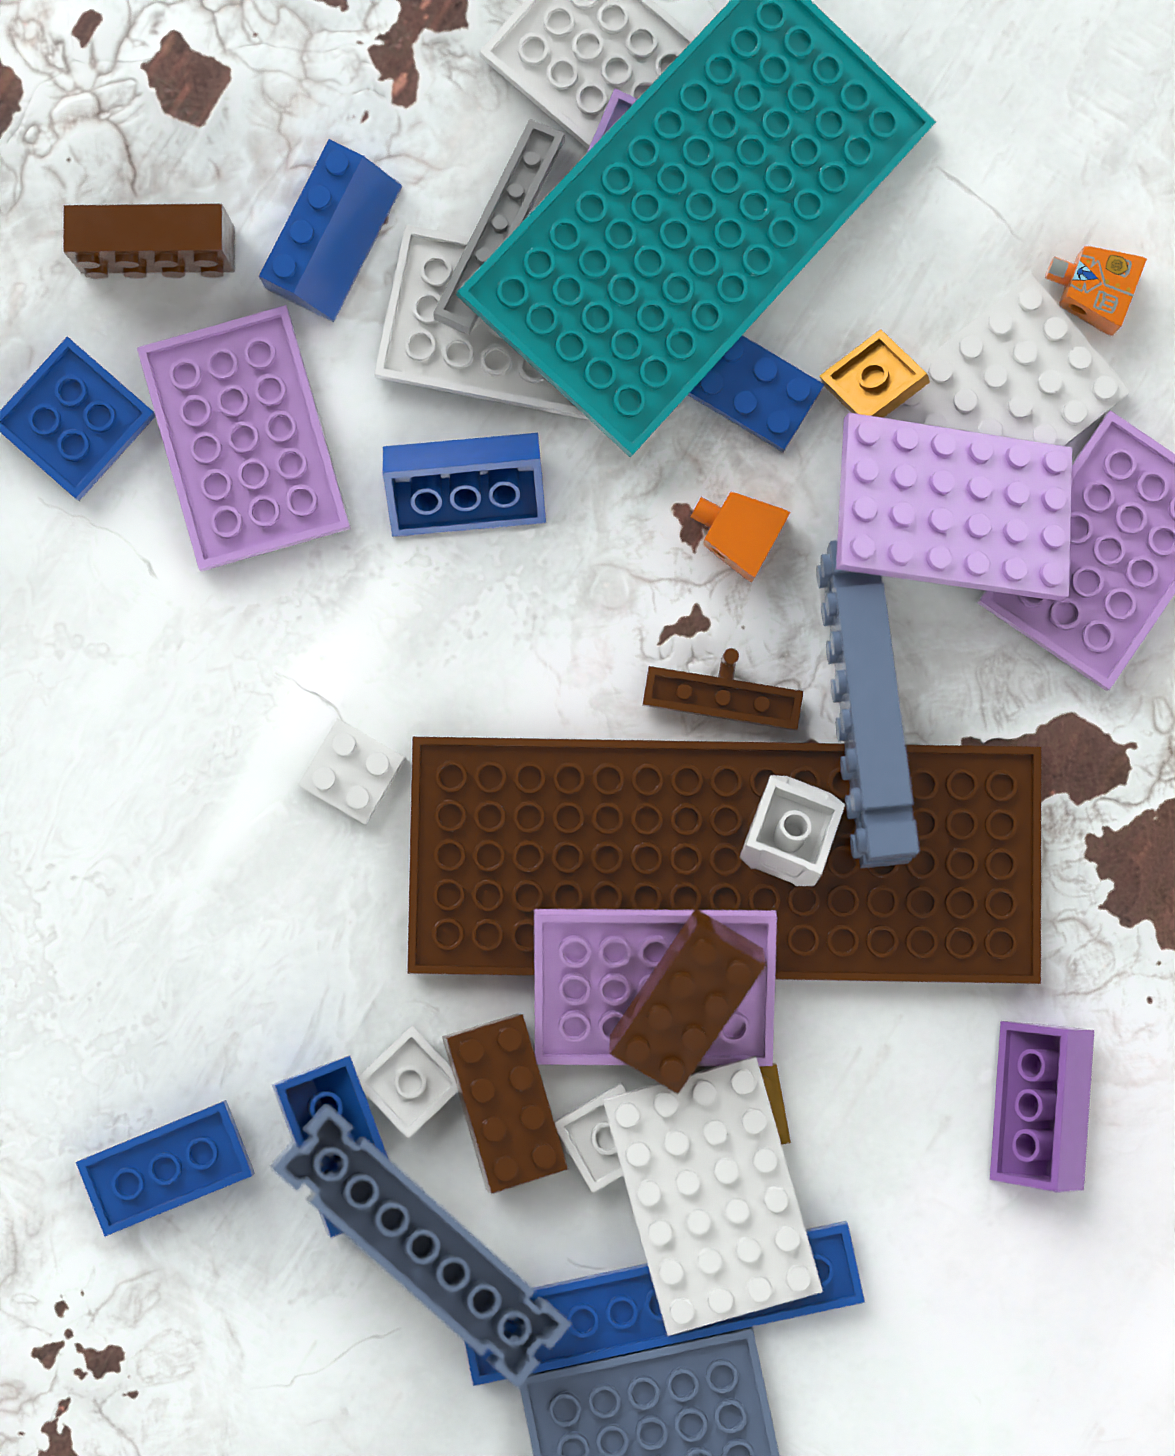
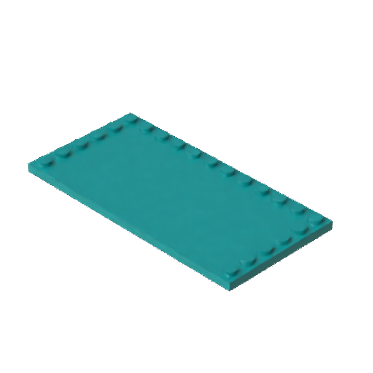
[456,0,936,457]

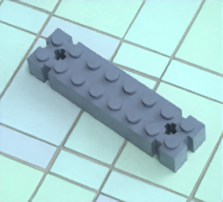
[816,540,919,868]
[269,1104,572,1388]

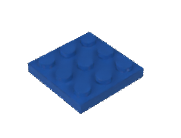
[0,336,156,501]

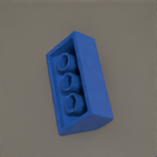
[259,139,402,322]
[382,433,546,537]
[272,1055,389,1238]

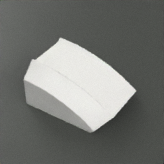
[740,775,845,886]

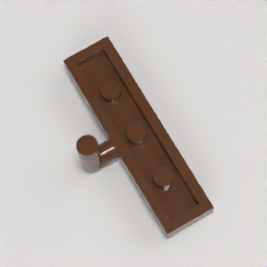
[642,648,804,731]

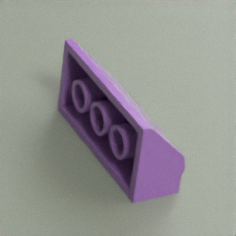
[990,1021,1094,1192]

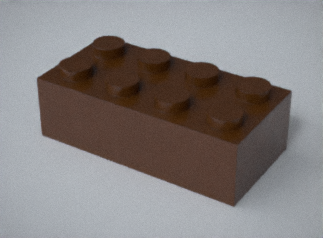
[63,203,235,279]
[609,908,767,1094]
[442,1013,568,1194]

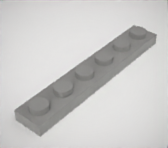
[433,119,565,335]

